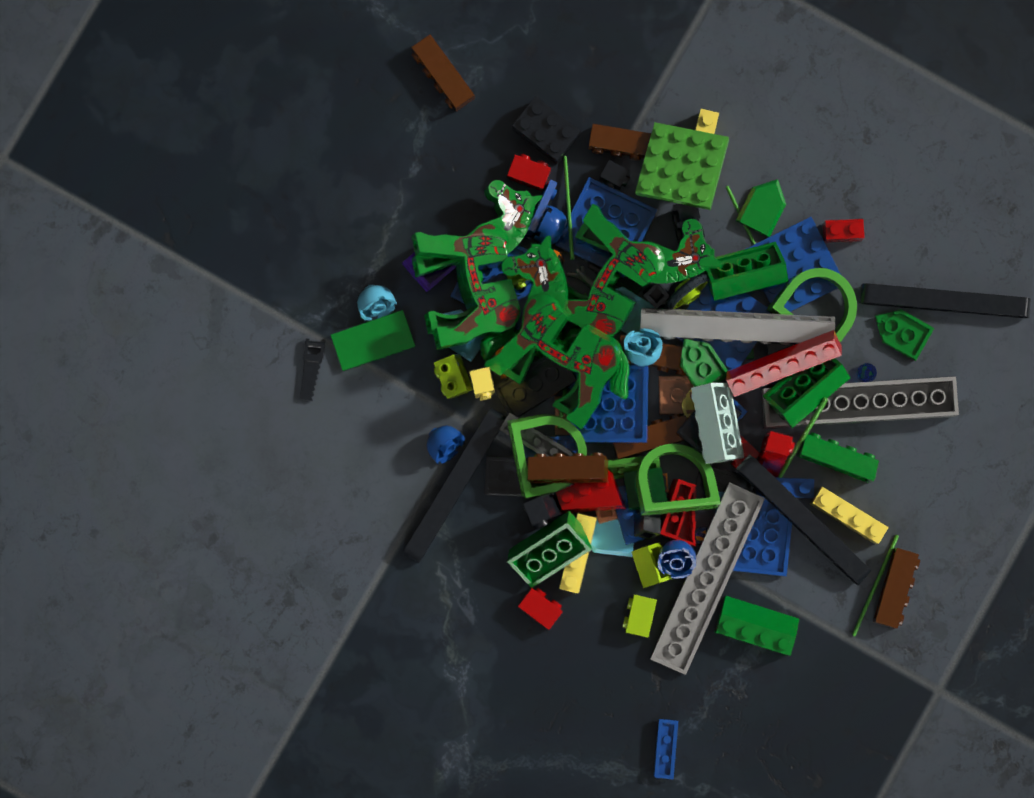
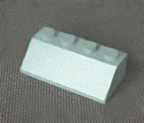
[691,383,744,464]

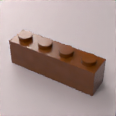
[411,34,475,112]
[589,124,651,161]
[619,335,687,376]
[613,413,687,459]
[528,453,608,484]
[873,548,920,629]

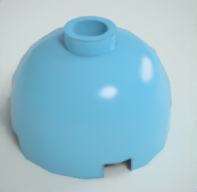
[357,285,397,321]
[624,328,662,366]

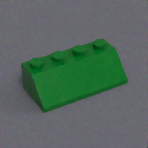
[705,242,788,301]
[763,358,851,428]
[797,432,879,483]
[507,511,592,588]
[714,596,799,656]

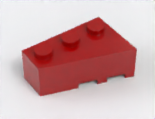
[758,431,795,478]
[555,470,627,513]
[659,479,696,546]

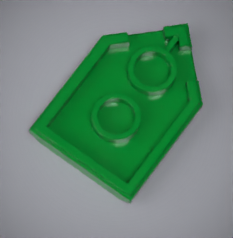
[736,179,786,238]
[875,309,935,361]
[680,339,728,387]

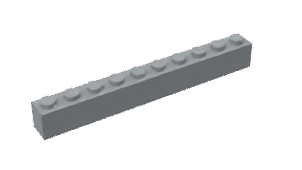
[640,308,835,345]

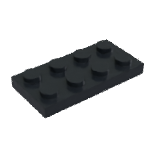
[494,355,577,417]

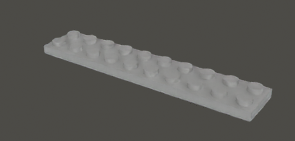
[650,482,765,675]

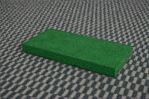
[331,310,415,371]

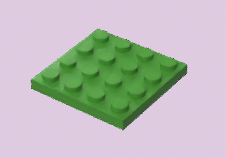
[635,122,729,210]

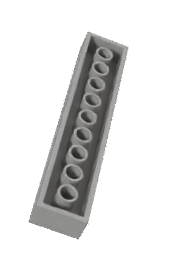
[761,377,959,429]

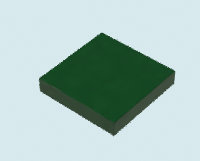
[623,467,667,511]

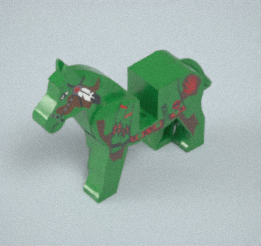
[411,180,543,361]
[563,204,723,346]
[484,235,629,429]

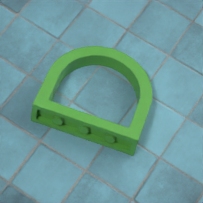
[766,268,857,342]
[507,414,587,498]
[636,444,721,516]

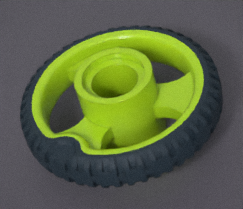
[666,274,709,309]

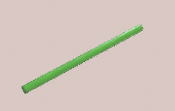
[778,397,828,478]

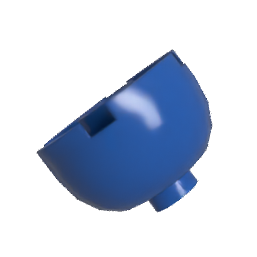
[534,205,569,245]
[426,425,465,463]
[658,540,696,579]

